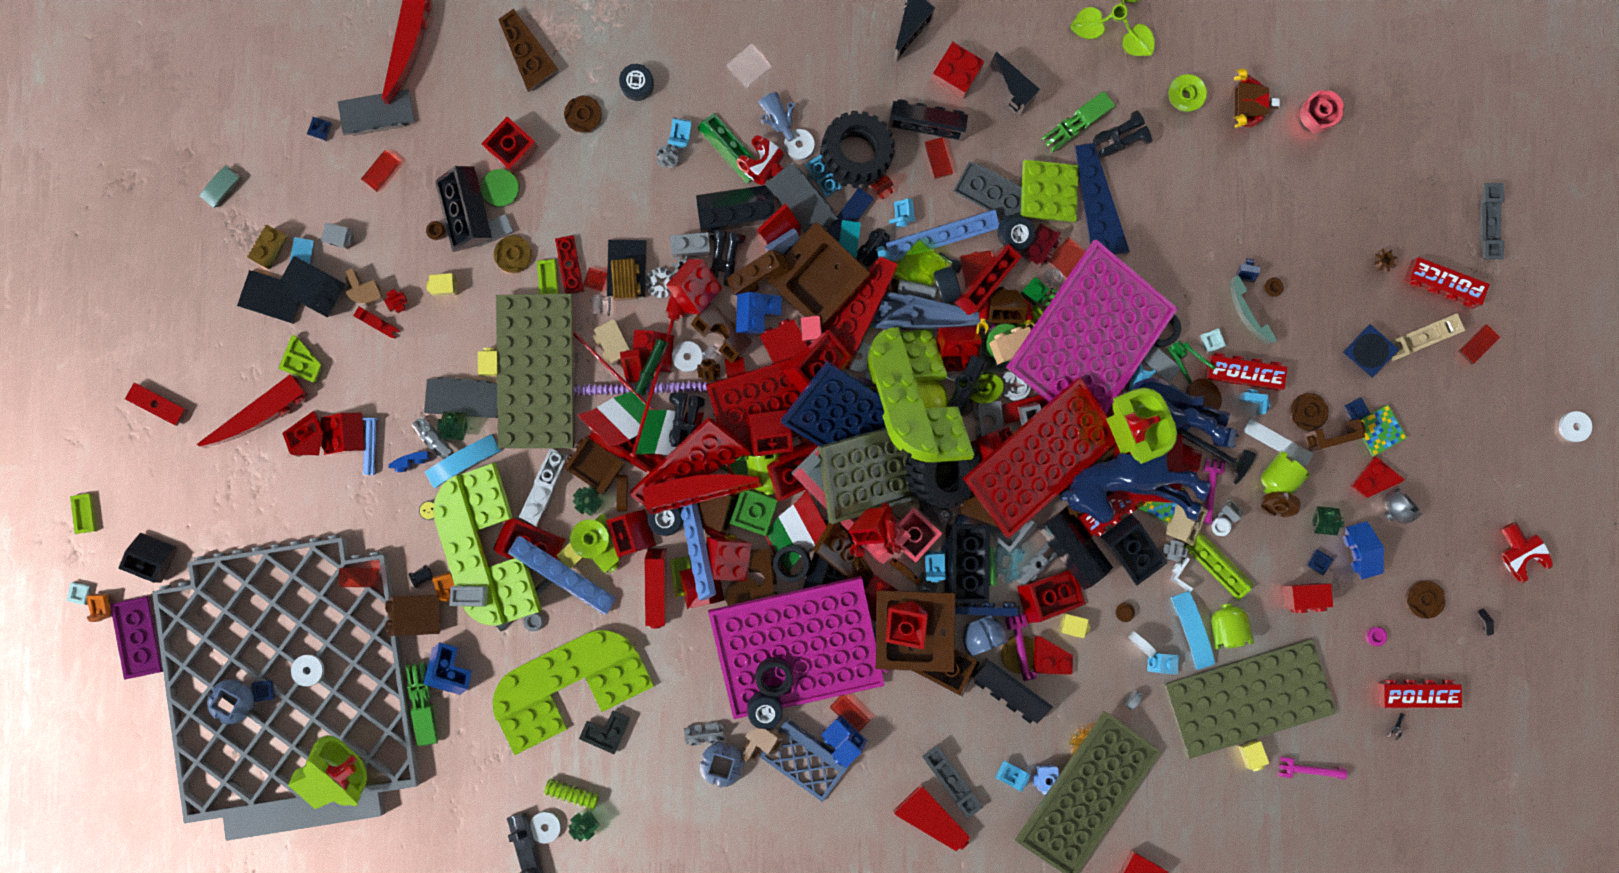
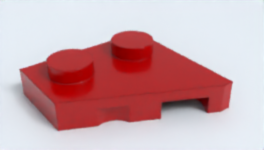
[1350,456,1405,498]
[1033,636,1073,675]

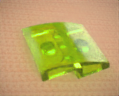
[896,239,947,285]

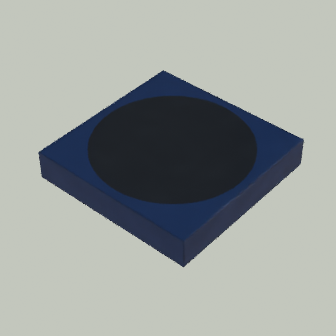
[1343,324,1399,378]

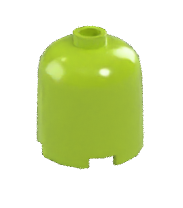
[1260,450,1311,495]
[746,451,783,495]
[1211,603,1254,650]

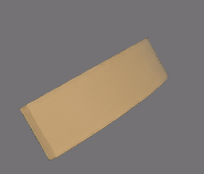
[1391,313,1465,361]

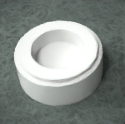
[1211,516,1232,536]

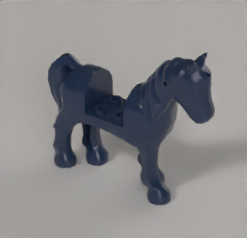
[1060,378,1230,524]

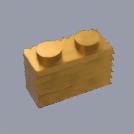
[247,225,288,269]
[611,259,641,301]

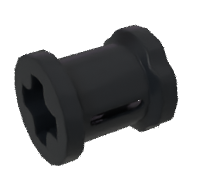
[408,565,433,589]

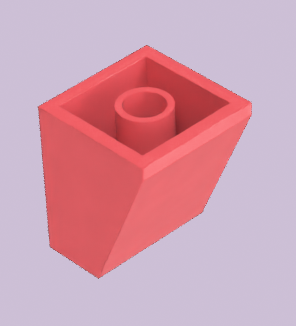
[898,507,942,563]

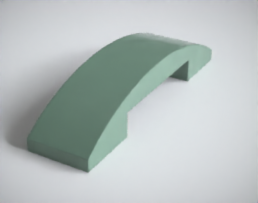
[1230,275,1277,345]

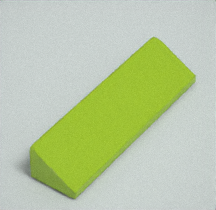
[1184,531,1254,601]

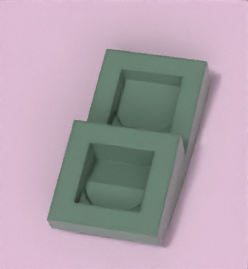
[199,165,241,208]

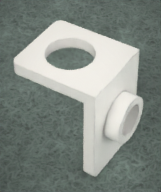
[1170,557,1193,591]

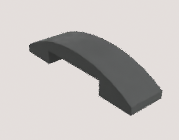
[1480,183,1504,260]
[922,745,983,819]

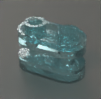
[994,543,1025,583]

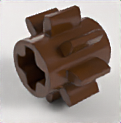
[1372,249,1397,273]
[697,359,720,383]

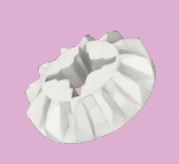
[645,267,674,298]
[1001,372,1031,401]

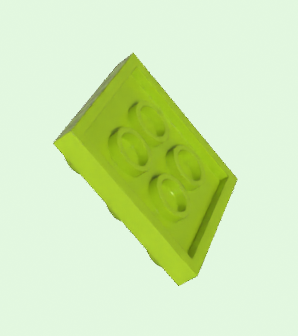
[1021,160,1078,223]

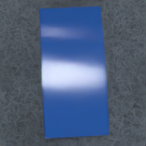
[389,451,431,472]

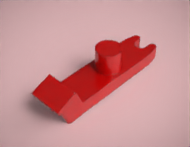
[353,306,400,339]

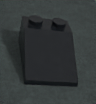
[894,0,935,61]
[990,52,1040,115]
[275,256,346,318]
[1100,514,1167,586]

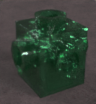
[437,411,468,440]
[572,486,604,517]
[1312,506,1344,536]
[568,809,600,842]

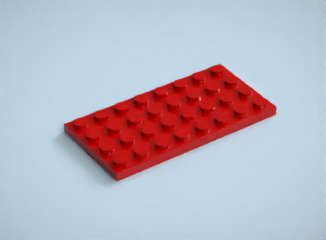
[963,378,1116,538]

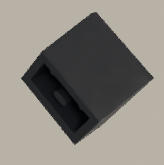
[118,533,176,583]

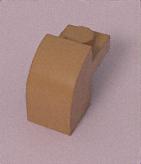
[345,268,385,306]
[741,728,786,762]

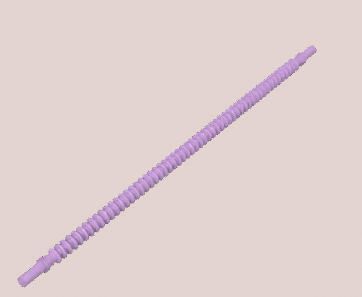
[574,376,876,396]

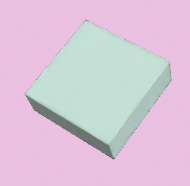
[1200,328,1226,353]
[66,582,92,605]

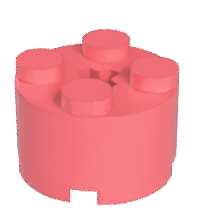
[1299,90,1344,133]

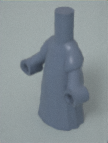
[758,92,795,142]

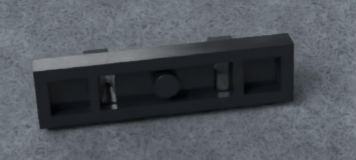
[507,812,543,873]

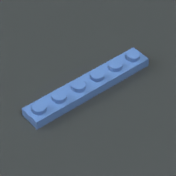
[885,209,999,261]
[680,503,716,600]
[508,536,616,615]

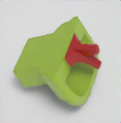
[1107,387,1177,464]
[288,735,367,809]

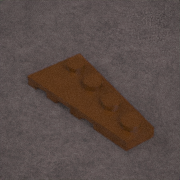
[498,8,559,92]
[813,522,874,590]

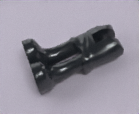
[1092,110,1152,158]
[710,230,746,287]
[669,393,705,447]

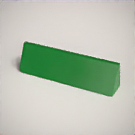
[698,113,756,184]

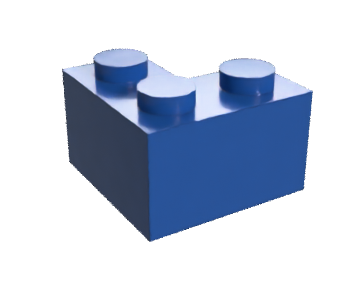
[736,292,782,334]
[1343,521,1384,580]
[423,642,472,695]
[821,714,868,769]

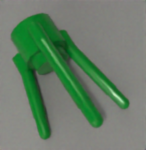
[1168,341,1215,383]

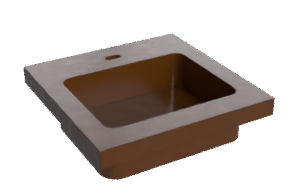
[766,222,871,329]
[875,590,956,672]

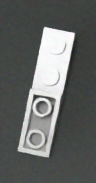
[519,448,568,527]

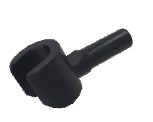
[938,252,962,273]
[1387,713,1405,741]

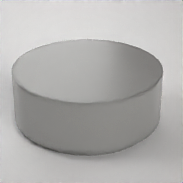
[523,613,544,632]
[1124,690,1142,710]

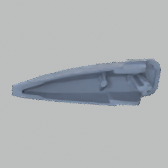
[870,293,989,329]

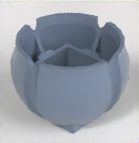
[963,615,1008,656]
[207,679,254,724]
[699,742,744,787]

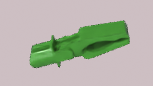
[1041,91,1115,153]
[406,662,438,747]

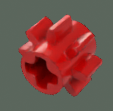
[384,289,408,313]

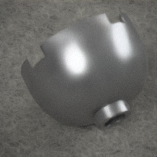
[1384,486,1423,524]

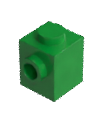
[1020,277,1049,305]

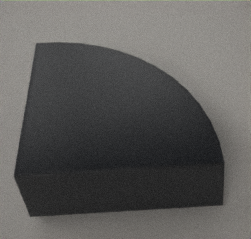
[1477,608,1494,636]

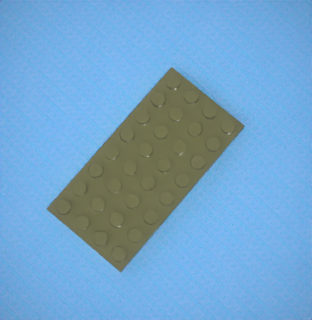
[496,294,575,448]
[818,428,951,524]
[1165,639,1336,759]
[1015,711,1161,873]

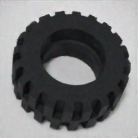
[820,111,895,188]
[905,444,980,508]

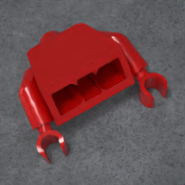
[848,503,901,558]

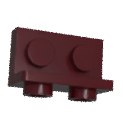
[1021,223,1061,268]

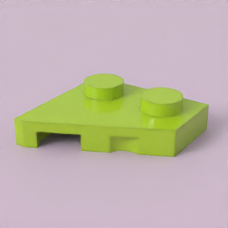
[278,335,323,383]

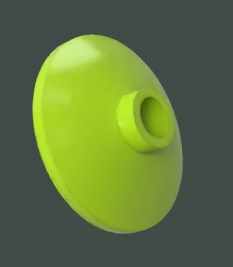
[1168,74,1207,112]
[967,373,1004,404]
[570,519,609,558]

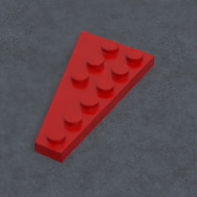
[806,256,899,369]
[630,417,751,506]

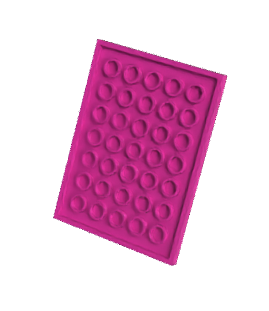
[1006,240,1178,414]
[708,576,885,719]

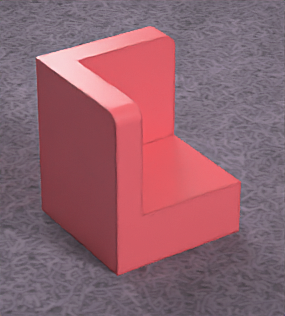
[801,316,823,343]

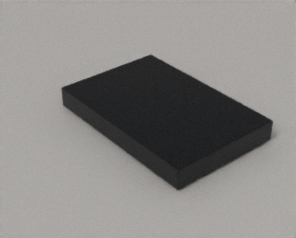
[607,239,647,298]
[237,270,300,324]

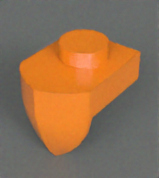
[432,572,455,602]
[86,594,111,622]

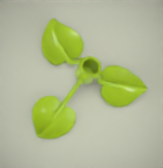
[1070,0,1154,56]

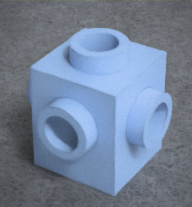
[1033,765,1060,794]

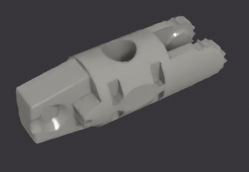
[412,417,452,460]
[1016,542,1057,585]

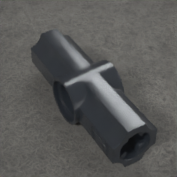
[947,354,987,414]

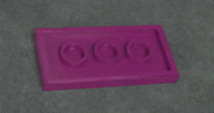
[110,596,163,680]

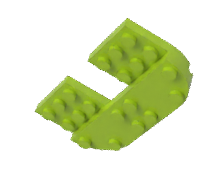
[867,327,974,462]
[434,463,542,626]
[493,630,654,755]

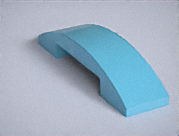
[425,434,501,489]
[1170,591,1215,670]

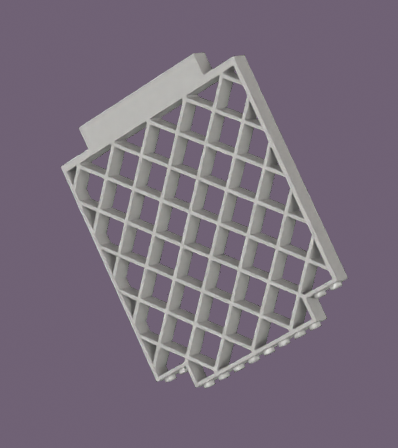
[152,535,420,841]

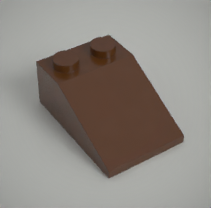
[914,649,980,697]

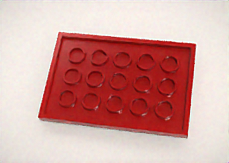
[706,356,801,451]

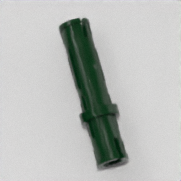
[633,338,668,395]

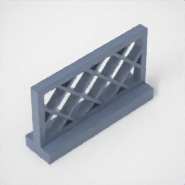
[760,717,849,802]

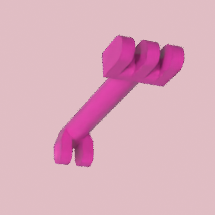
[1203,458,1225,525]
[1006,613,1037,681]
[1278,757,1347,780]

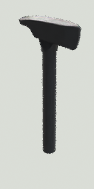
[1177,427,1256,485]

